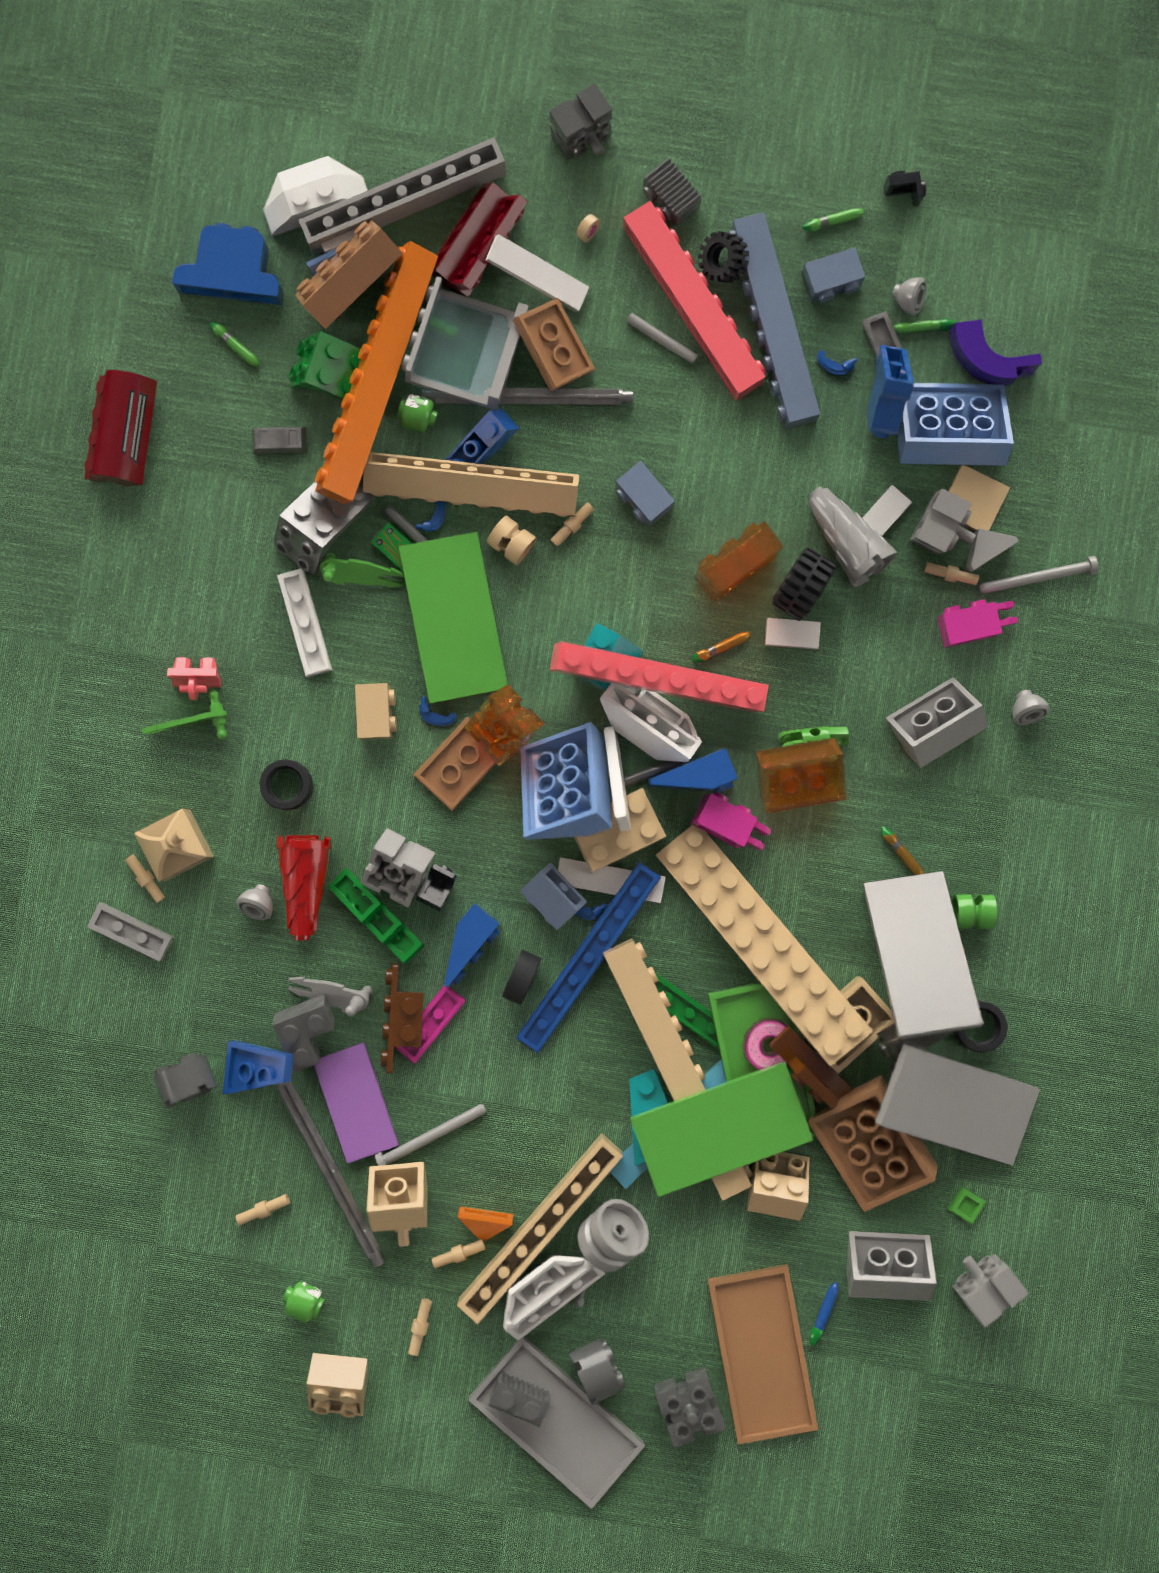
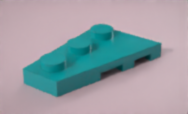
[629,1069,669,1166]

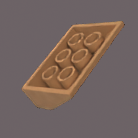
[807,1075,938,1212]

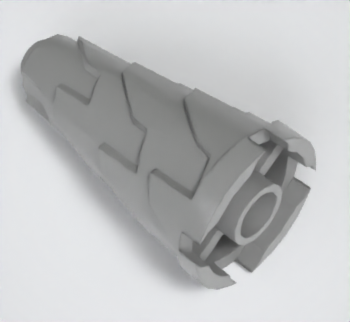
[808,487,898,587]

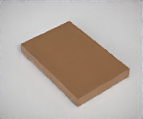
[513,298,595,392]
[413,716,507,811]

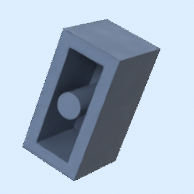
[801,247,865,302]
[615,461,675,527]
[520,862,587,930]

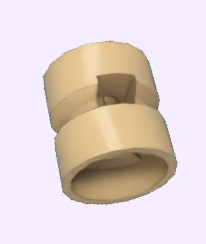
[486,515,537,566]

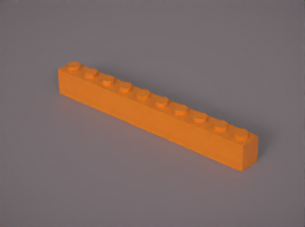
[315,241,438,505]

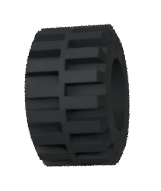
[772,547,836,621]

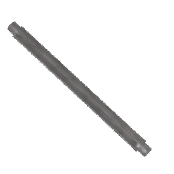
[421,388,633,405]
[276,1081,385,1268]

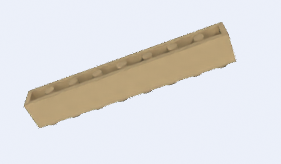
[363,452,579,517]
[457,1133,623,1324]

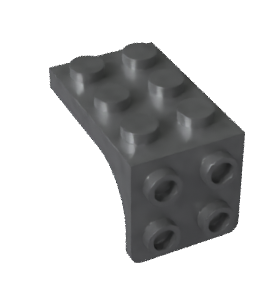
[273,482,374,575]

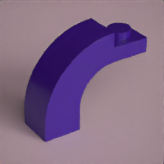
[949,319,1042,386]

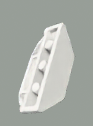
[264,156,367,236]
[600,683,702,762]
[503,1255,605,1340]

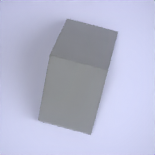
[965,529,1019,573]

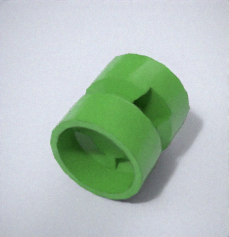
[952,894,997,929]

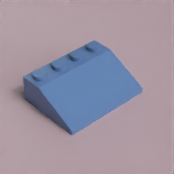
[898,383,1014,466]
[520,722,612,840]

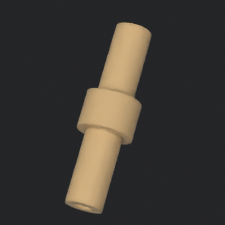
[550,502,594,547]
[924,562,979,585]
[125,854,165,903]
[236,1194,290,1226]
[432,1239,486,1269]
[408,1298,432,1356]

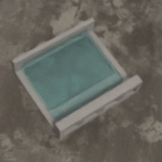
[402,277,529,410]

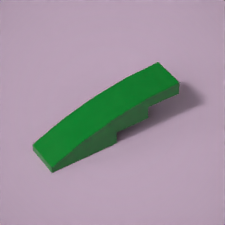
[328,867,425,965]

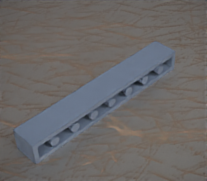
[728,212,820,429]

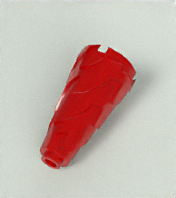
[277,835,331,941]

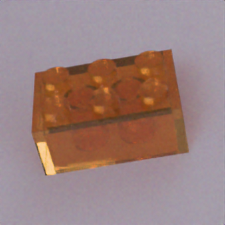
[695,521,784,603]
[756,738,846,813]

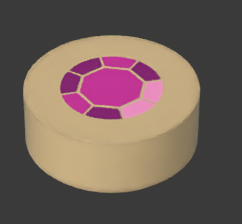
[576,214,601,243]

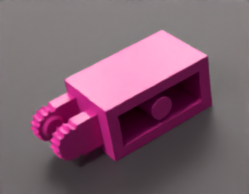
[937,599,1018,648]
[690,792,772,851]

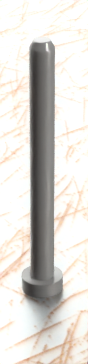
[980,556,1099,593]
[375,1104,487,1166]

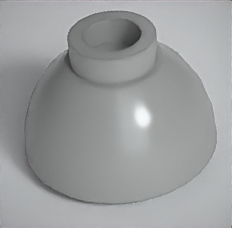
[893,277,927,316]
[1012,690,1050,725]
[236,884,273,920]

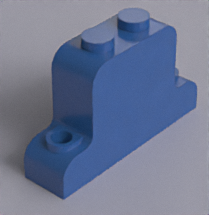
[172,223,284,305]
[867,345,914,438]

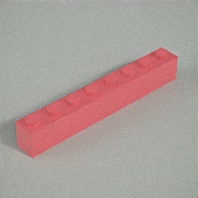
[623,201,766,401]
[550,642,769,713]

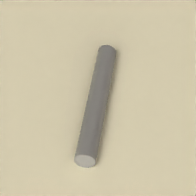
[626,313,698,364]

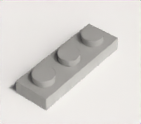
[87,902,174,962]

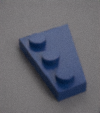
[222,1040,294,1095]

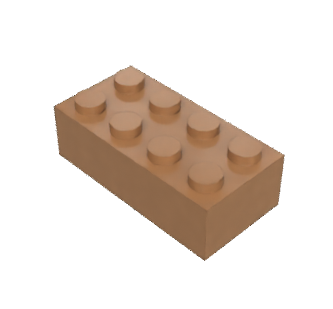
[295,220,403,329]

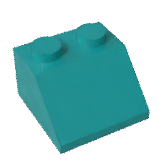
[577,623,643,691]

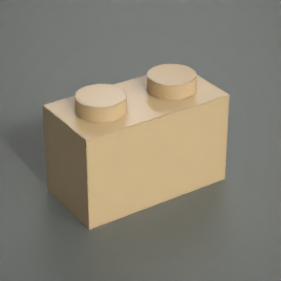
[355,683,397,740]

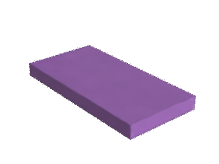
[314,1042,399,1163]

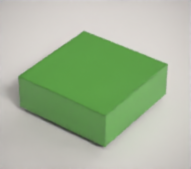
[947,1186,986,1225]

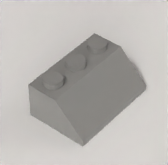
[886,677,989,768]
[847,1231,937,1301]

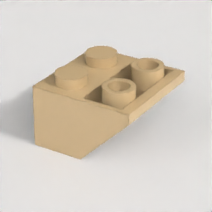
[747,1152,810,1221]
[307,1353,368,1417]

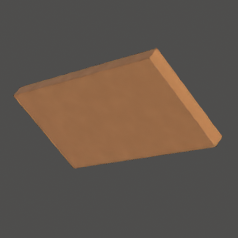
[708,1264,818,1444]

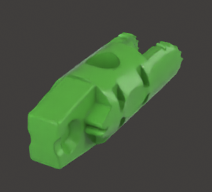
[778,726,849,755]

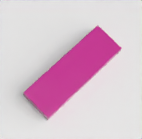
[394,985,466,1064]

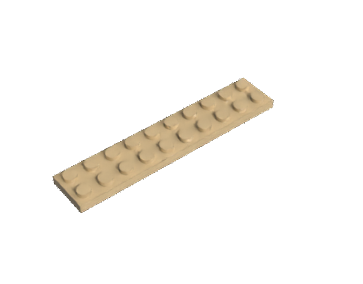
[656,825,873,1067]

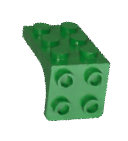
[288,331,361,400]

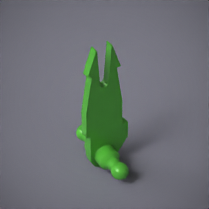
[320,553,405,588]
[142,690,227,740]

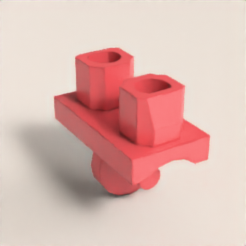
[167,658,222,700]

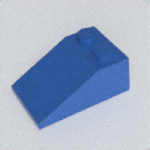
[647,748,738,793]

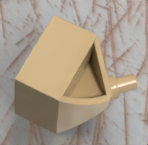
[134,809,214,882]
[367,1162,428,1246]

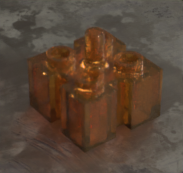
[464,684,545,766]

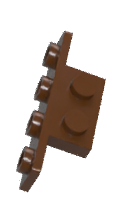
[381,963,424,1073]
[770,1026,853,1108]

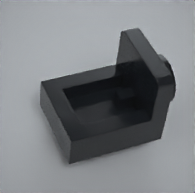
[883,170,926,207]
[416,864,457,912]

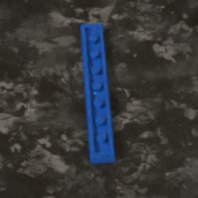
[516,862,661,1053]

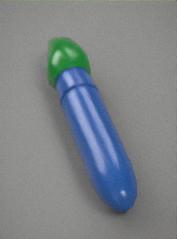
[809,1282,839,1346]

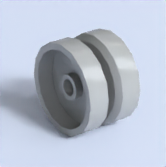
[578,1199,649,1272]

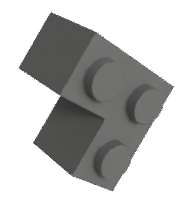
[272,994,335,1072]

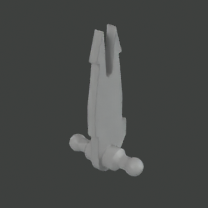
[288,977,373,1016]

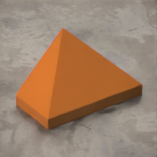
[458,1207,514,1241]

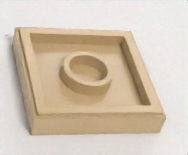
[948,465,1010,532]

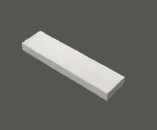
[485,234,589,312]
[277,569,333,678]
[604,726,631,831]
[558,858,665,903]

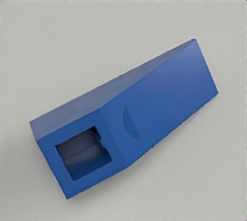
[445,409,519,464]
[444,903,501,987]

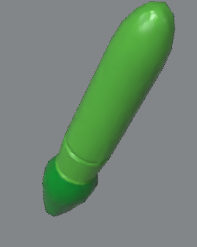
[893,318,957,333]

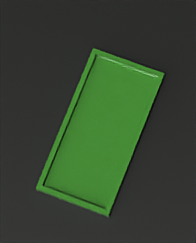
[399,532,508,704]
[708,982,816,1137]
[630,1061,813,1197]

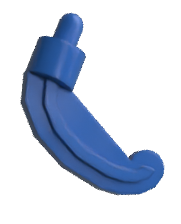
[817,350,858,376]
[415,501,446,532]
[419,696,457,726]
[575,903,607,920]

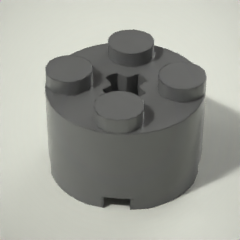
[153,1053,218,1109]
[569,1338,626,1405]

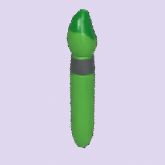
[802,208,864,232]
[210,322,260,367]

